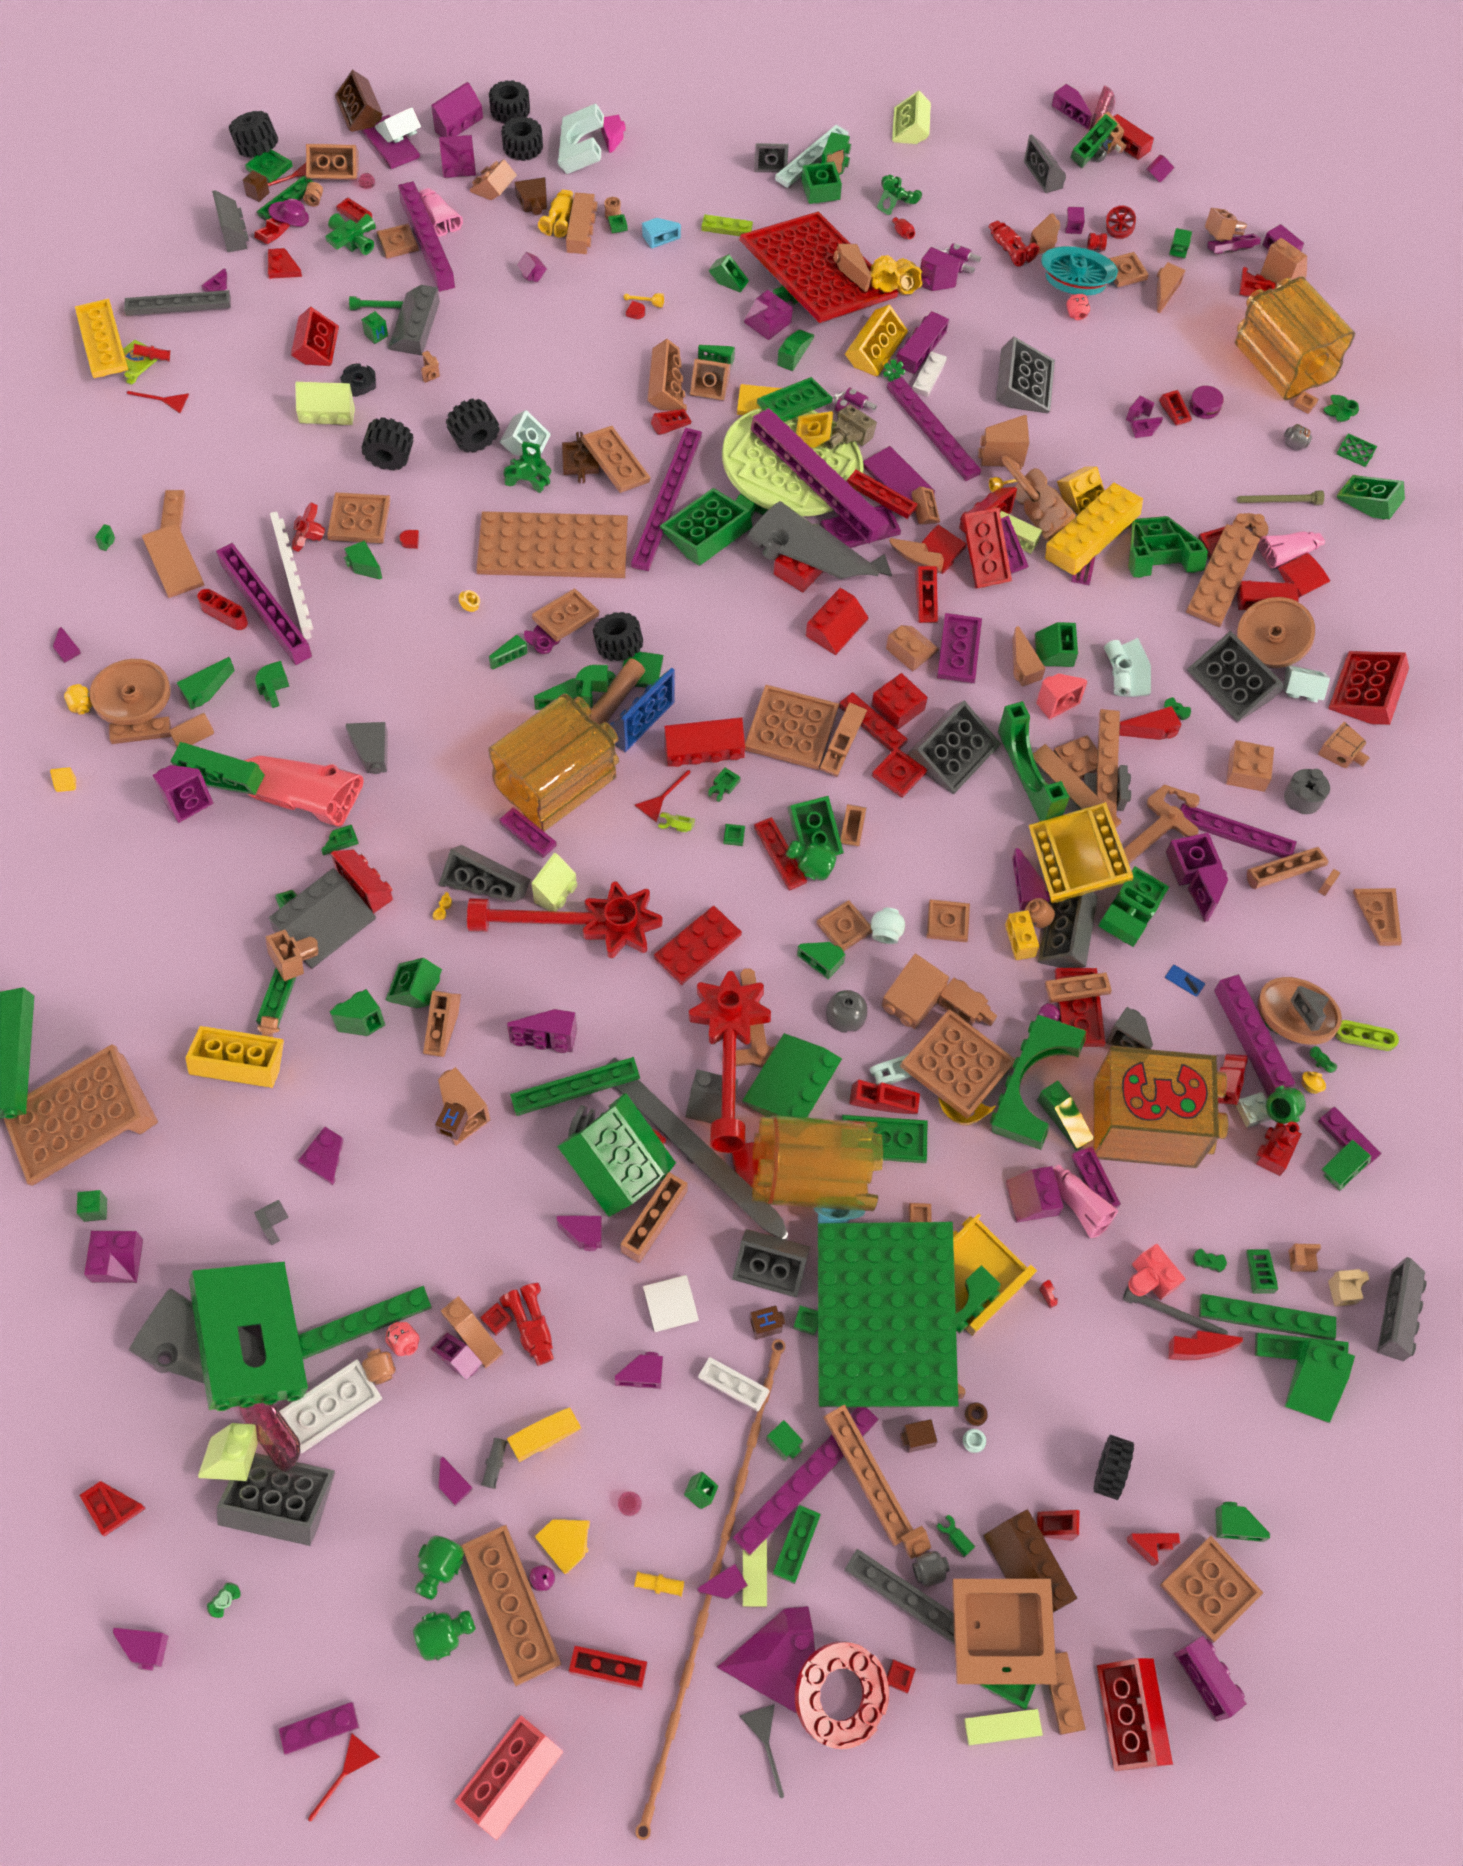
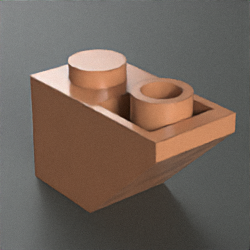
[1029,213,1060,254]

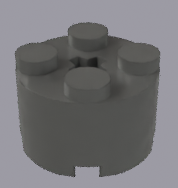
[1284,769,1330,814]

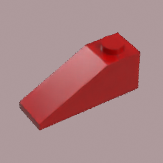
[915,566,938,623]
[1119,706,1182,740]

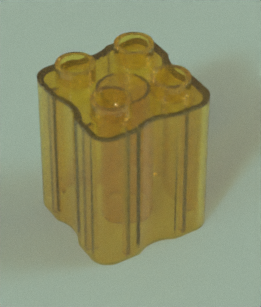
[1235,276,1356,400]
[488,693,619,832]

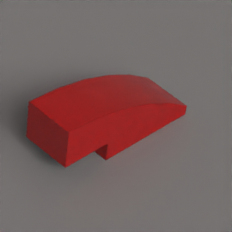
[849,1079,920,1114]
[1168,1330,1243,1361]

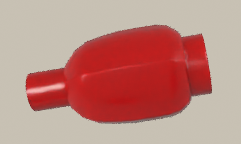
[892,217,915,240]

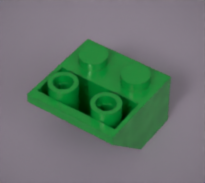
[1034,622,1078,667]
[329,989,385,1036]

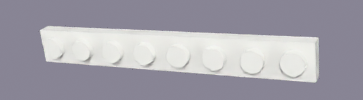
[270,512,313,639]

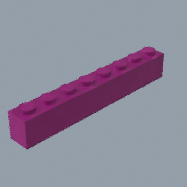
[398,181,455,292]
[216,542,312,665]

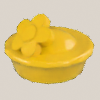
[459,590,480,612]
[1301,1071,1326,1094]

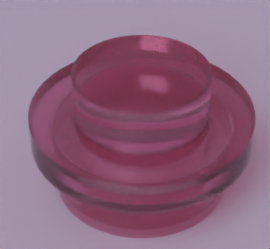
[359,173,375,189]
[618,1491,642,1516]

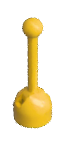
[623,293,664,308]
[989,477,1017,492]

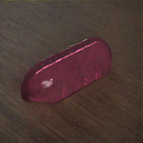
[1089,85,1115,131]
[239,1403,300,1472]

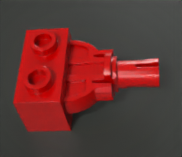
[1256,1122,1302,1176]

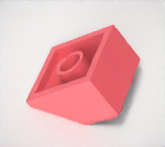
[1036,673,1087,720]

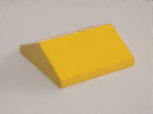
[796,411,833,448]

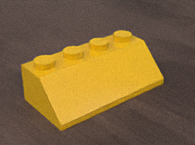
[845,304,908,376]
[185,1026,284,1088]

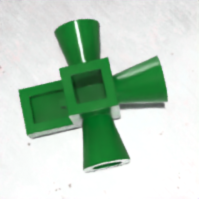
[325,213,376,255]

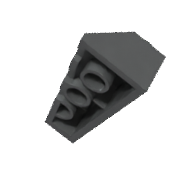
[438,845,531,902]

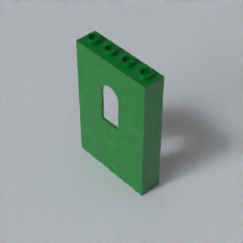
[0,987,35,1119]
[189,1261,308,1411]

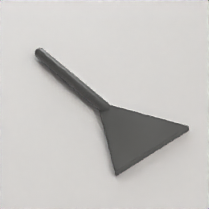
[829,554,892,576]
[740,1704,784,1798]

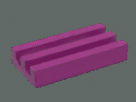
[1071,555,1096,586]

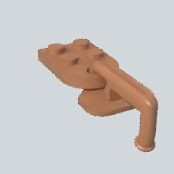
[1001,456,1076,541]

